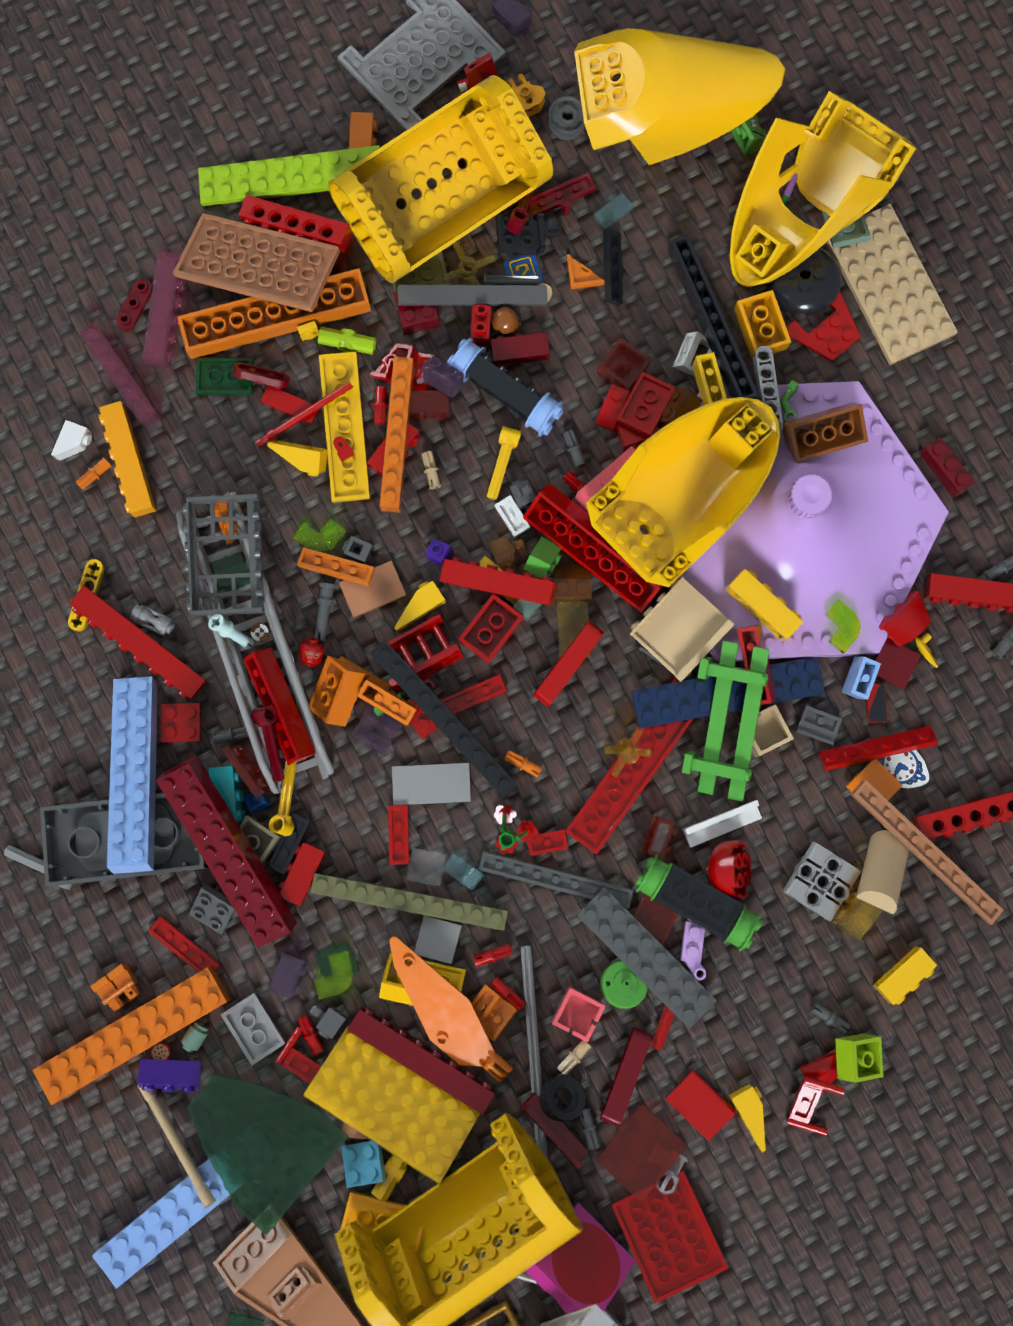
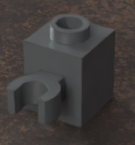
[510,479,536,511]
[310,1004,348,1039]

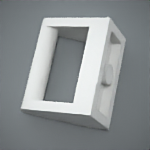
[673,332,712,377]

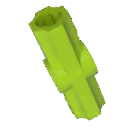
[318,327,376,355]

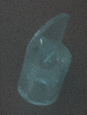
[443,854,484,891]

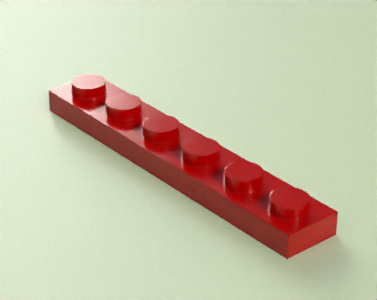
[819,726,938,771]

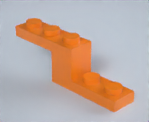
[339,656,418,726]

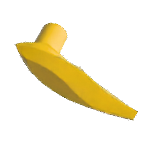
[915,633,938,668]

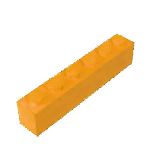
[98,401,157,518]

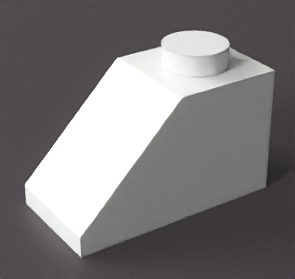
[51,420,92,461]

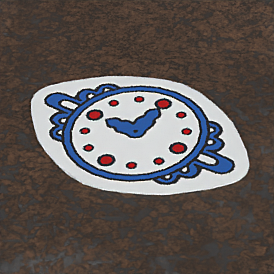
[877,750,929,788]

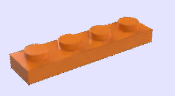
[297,547,375,587]

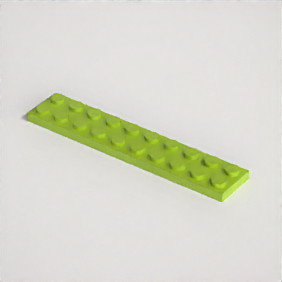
[198,145,380,206]

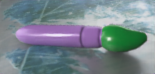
[781,173,797,205]

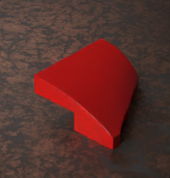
[799,1051,837,1096]

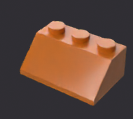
[309,656,365,727]

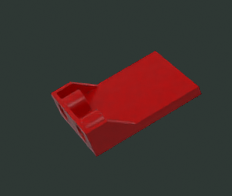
[611,1170,728,1304]

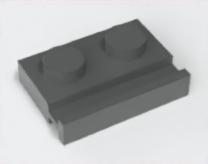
[795,705,842,745]

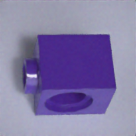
[424,538,454,567]

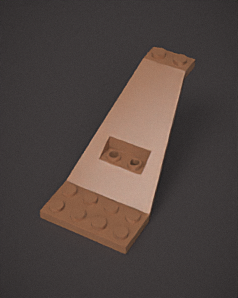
[213,1203,364,1326]

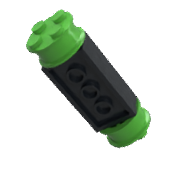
[634,854,763,952]

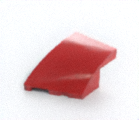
[370,343,437,392]
[879,591,931,646]

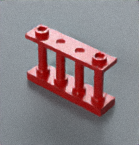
[388,614,463,694]

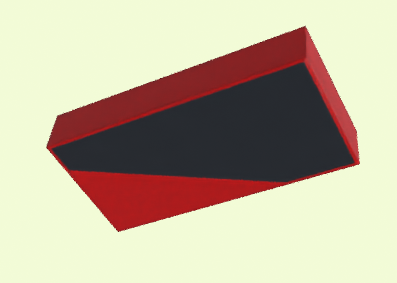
[865,684,888,723]

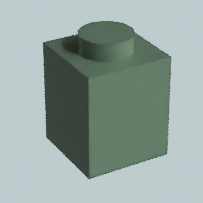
[513,599,542,622]

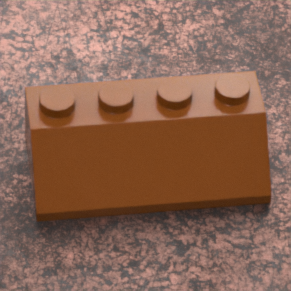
[783,402,869,463]

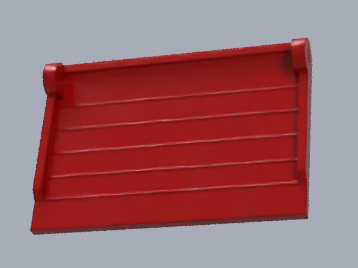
[665,1069,737,1141]

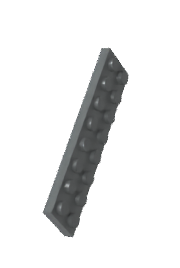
[577,887,717,1029]

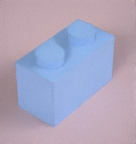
[842,656,881,700]

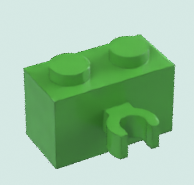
[524,537,562,578]

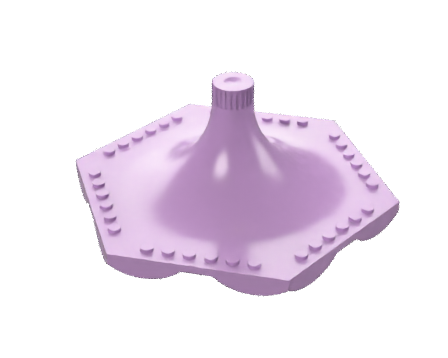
[640,381,948,661]

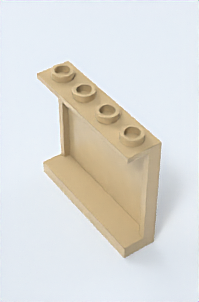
[630,577,735,682]

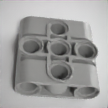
[783,842,861,922]

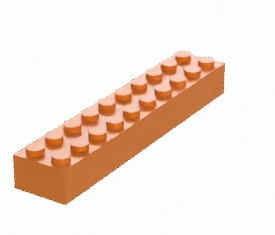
[177,268,371,359]
[32,966,231,1105]

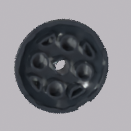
[767,247,842,315]

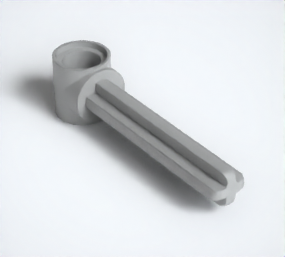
[4,845,73,890]

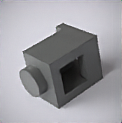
[343,536,374,565]

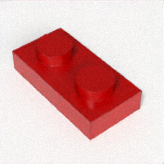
[527,829,568,856]

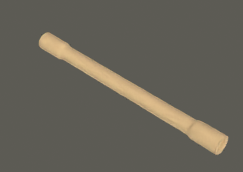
[137,1085,216,1208]

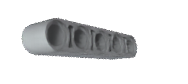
[752,346,783,434]

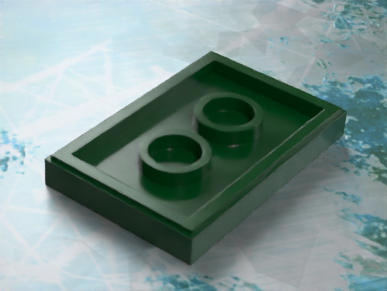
[196,358,254,396]

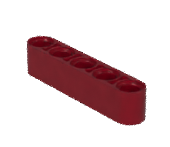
[600,1027,653,1127]

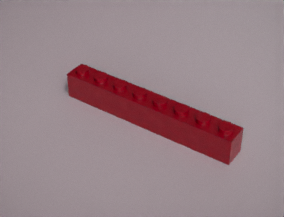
[347,1007,495,1115]

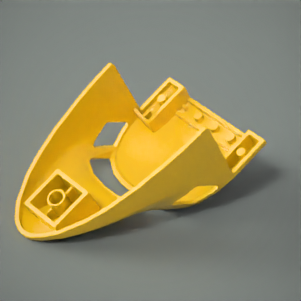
[730,91,916,287]

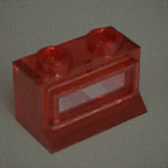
[640,815,677,859]

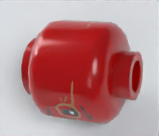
[298,637,324,667]

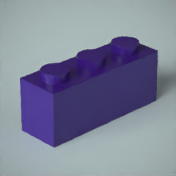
[137,1059,203,1093]

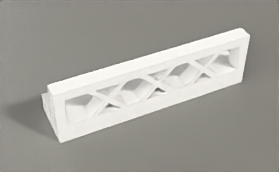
[682,800,762,847]

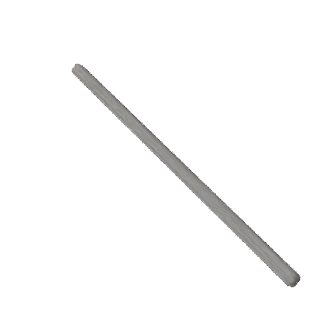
[521,945,548,1158]

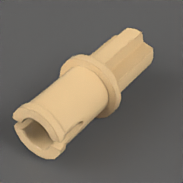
[422,451,441,489]
[558,1040,592,1075]

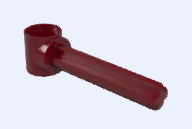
[506,190,534,234]
[251,706,285,782]

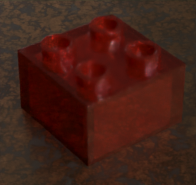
[597,337,651,391]

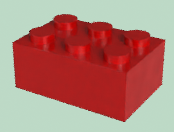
[458,594,524,665]

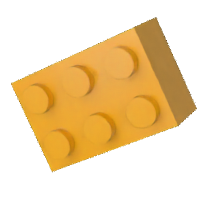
[734,290,791,360]

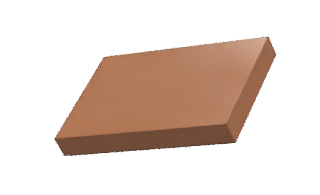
[339,560,406,618]

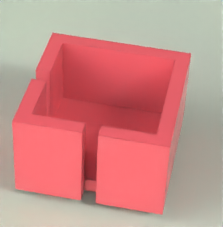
[551,986,605,1042]

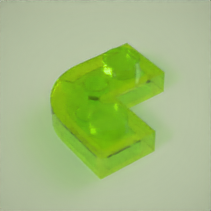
[293,518,346,552]
[825,599,861,654]
[314,950,353,1000]

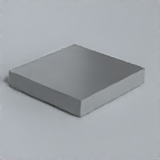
[414,915,462,964]

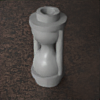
[130,605,175,636]

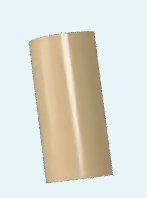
[856,830,909,914]

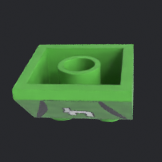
[730,114,767,157]

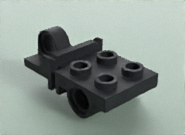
[495,213,562,258]

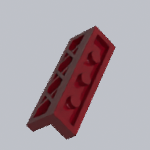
[520,1092,588,1169]

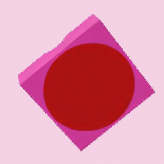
[526,1203,636,1314]

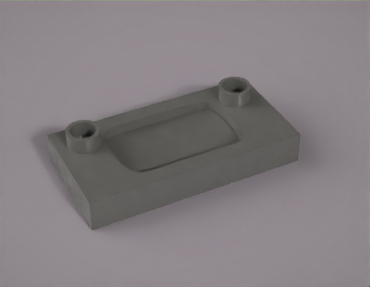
[40,793,209,887]

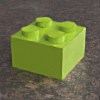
[835,1034,883,1083]

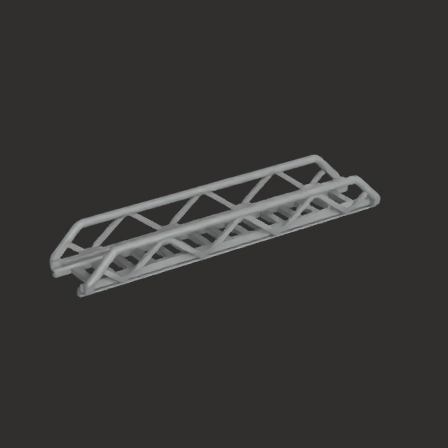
[176,492,334,794]

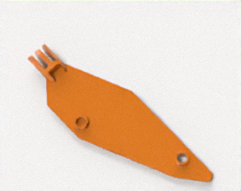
[389,936,513,1082]

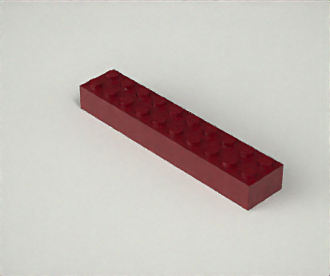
[156,756,297,948]

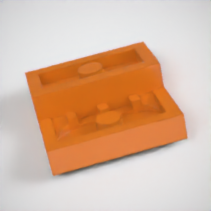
[845,759,903,800]
[471,985,518,1042]

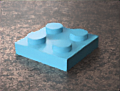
[341,1141,386,1188]

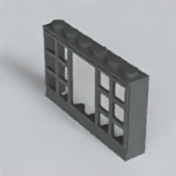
[183,494,265,617]

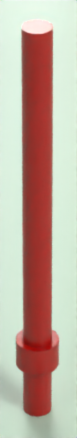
[255,381,353,448]

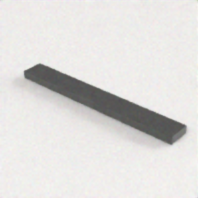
[397,285,547,306]
[478,851,634,909]

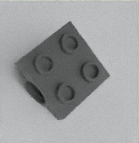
[189,884,236,935]

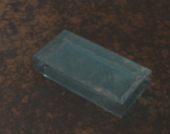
[593,193,634,230]

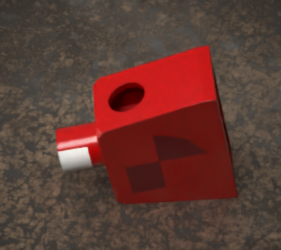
[457,53,499,92]

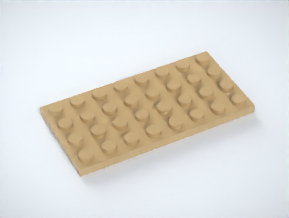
[826,204,958,365]

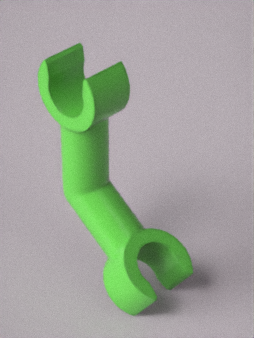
[780,380,799,422]

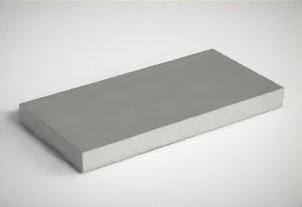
[392,763,471,805]

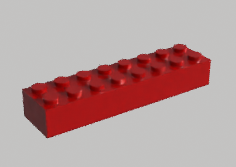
[523,483,663,613]

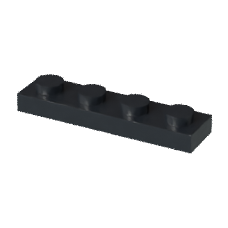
[603,228,623,306]

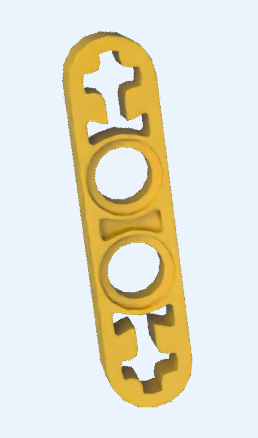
[68,559,105,632]

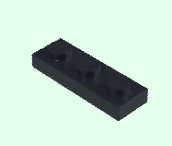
[267,813,312,875]

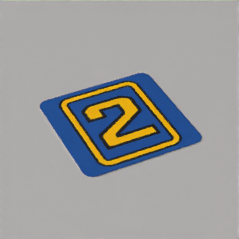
[503,254,544,284]

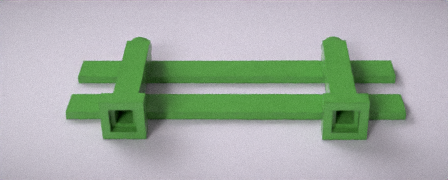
[682,641,770,802]

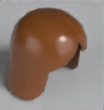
[492,307,522,335]

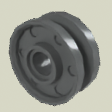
[548,96,585,140]

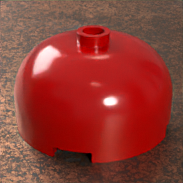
[707,840,752,900]

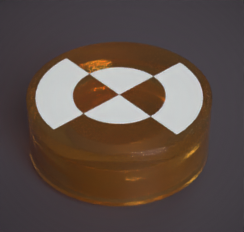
[250,623,270,643]

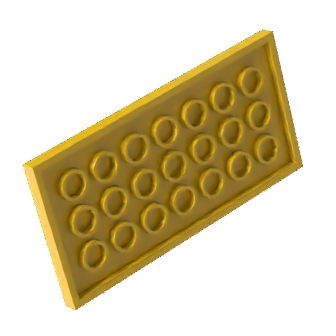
[303,1026,480,1185]

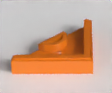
[566,254,605,289]

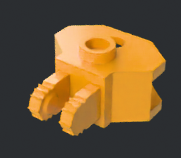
[507,73,546,118]

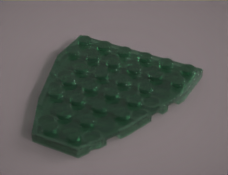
[187,1074,348,1235]

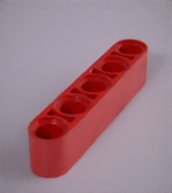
[532,621,604,707]

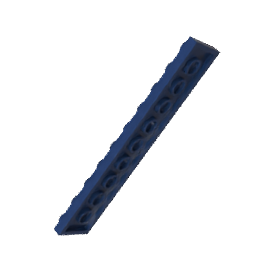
[631,657,825,729]

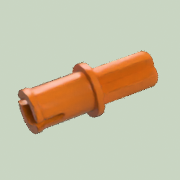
[76,457,112,489]
[505,750,543,778]

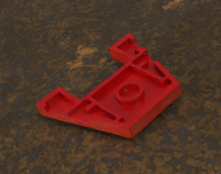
[786,292,861,363]

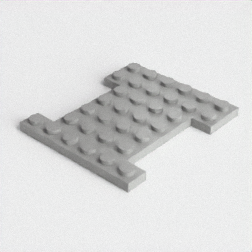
[338,0,506,131]

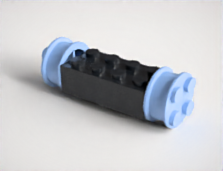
[447,338,564,437]

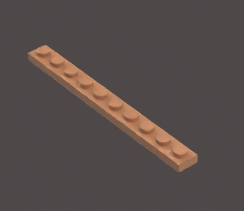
[850,780,1004,925]

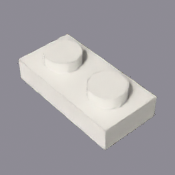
[494,495,530,538]

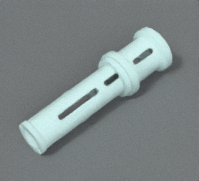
[208,614,254,649]

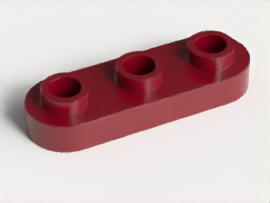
[116,279,153,331]
[233,362,290,390]

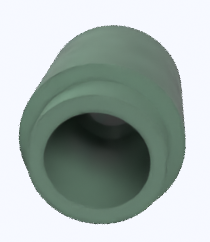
[181,1021,209,1053]

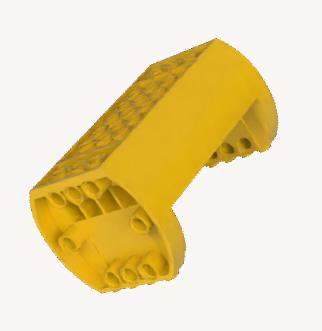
[328,75,553,283]
[335,1113,583,1326]

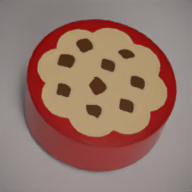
[150,1042,172,1060]

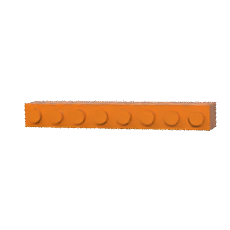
[380,357,414,513]

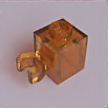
[489,536,525,568]

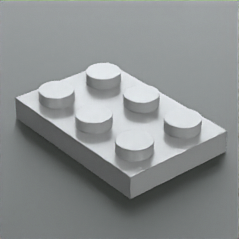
[221,992,286,1065]

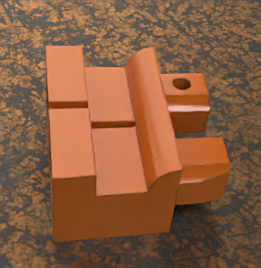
[90,962,140,1012]

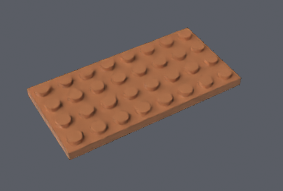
[173,213,340,312]

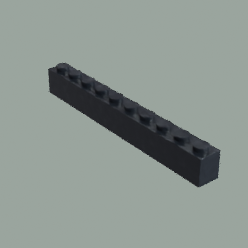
[668,235,759,399]
[370,640,517,798]

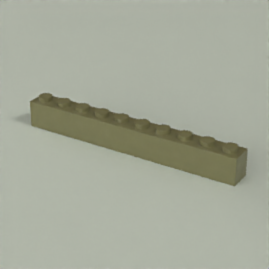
[311,873,508,931]

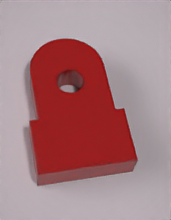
[333,436,355,462]

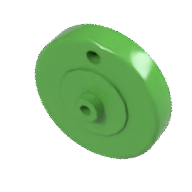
[600,960,648,1009]

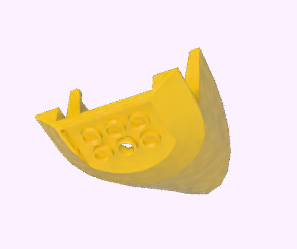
[574,28,786,165]
[586,397,780,587]

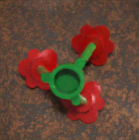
[494,805,539,855]

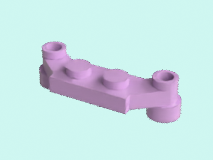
[680,921,706,981]

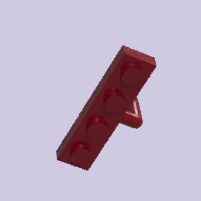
[527,172,596,218]

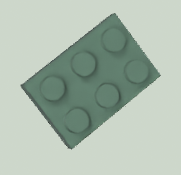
[820,210,871,249]

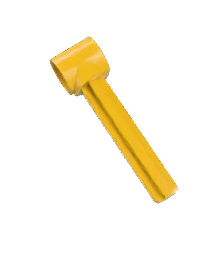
[487,426,521,500]
[269,761,297,836]

